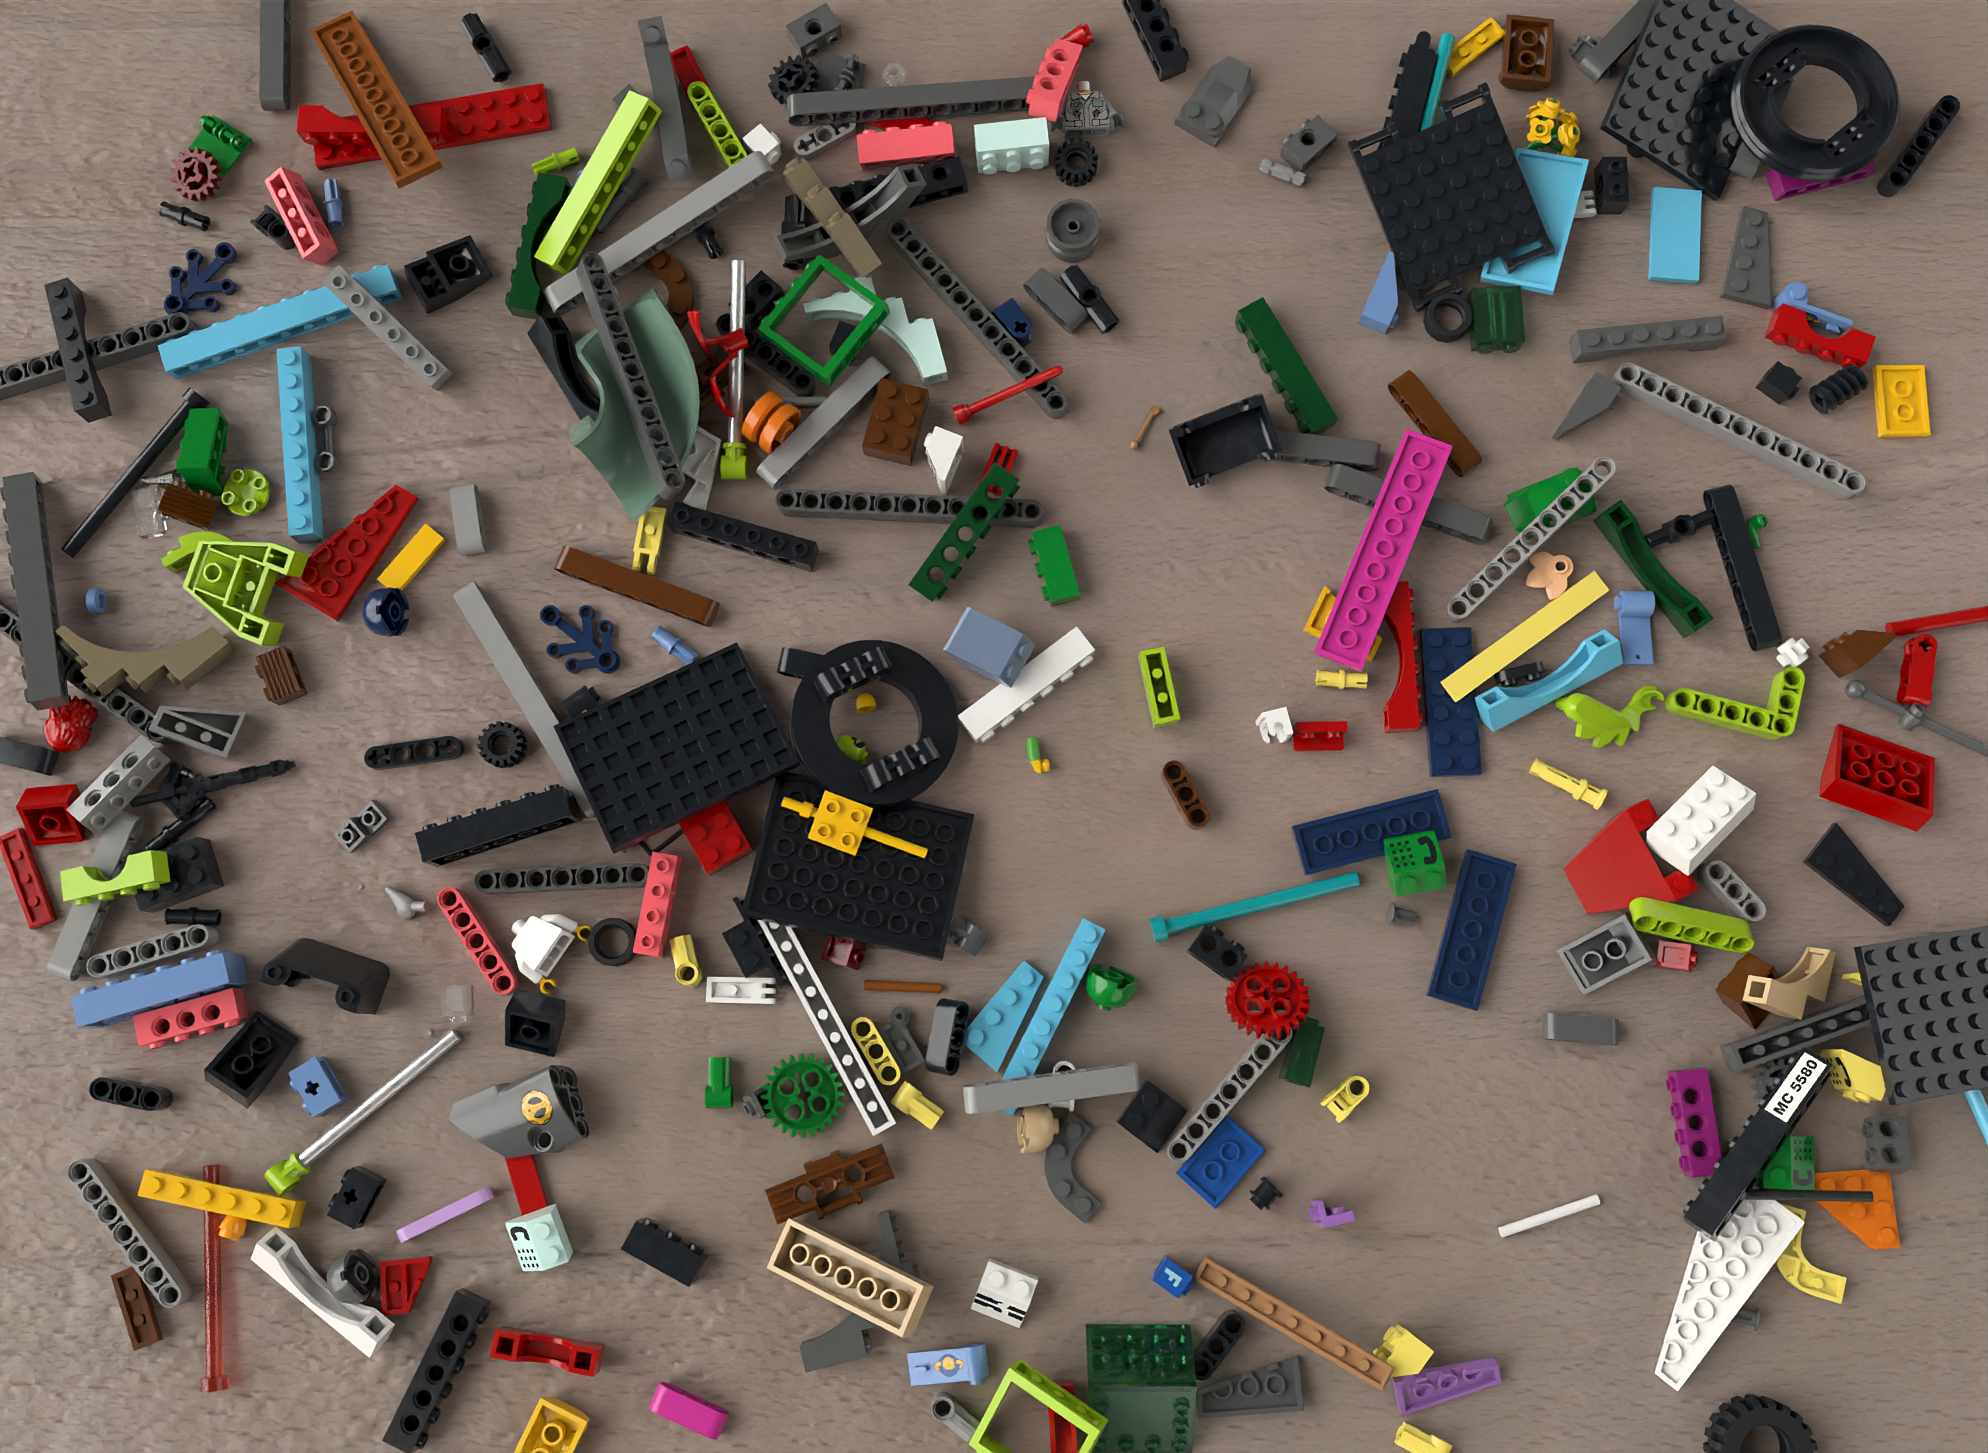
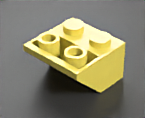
[1372,1324,1434,1377]

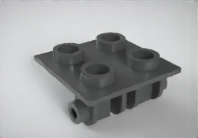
[812,50,866,92]

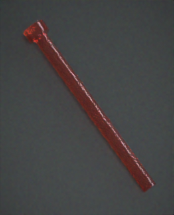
[200,1164,229,1393]

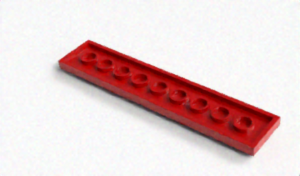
[313,83,552,170]

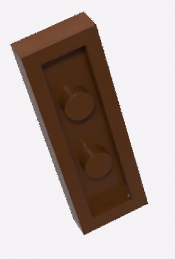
[110,1267,163,1351]

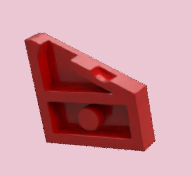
[379,1256,433,1316]

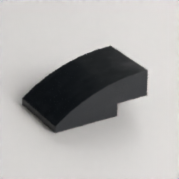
[404,235,493,314]

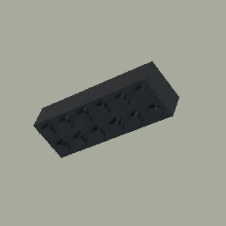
[415,784,582,867]

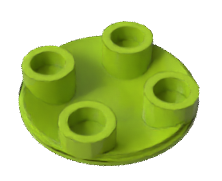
[221,469,270,516]

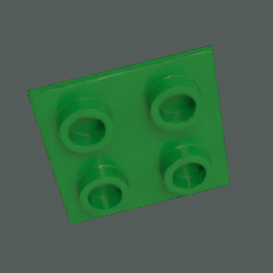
[189,115,252,177]

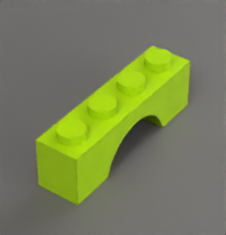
[60,850,170,906]

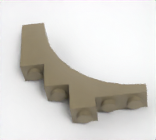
[781,158,882,278]
[56,625,234,697]

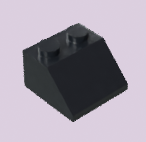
[505,989,566,1057]
[1115,1080,1187,1153]

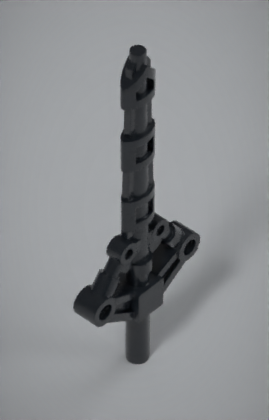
[130,759,296,822]

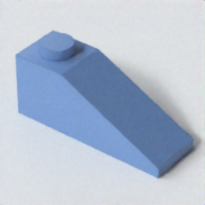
[1358,251,1399,334]

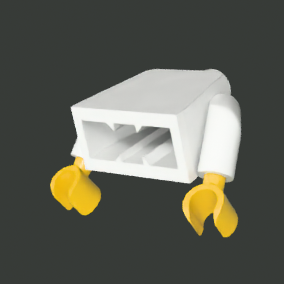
[512,914,592,994]

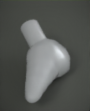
[385,886,429,919]

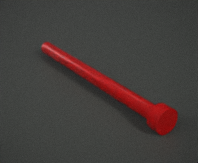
[1885,606,1988,636]

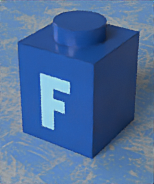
[1150,1256,1193,1299]

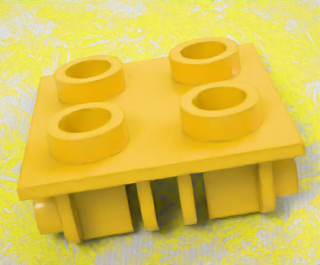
[808,790,873,856]

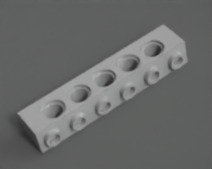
[322,265,453,390]

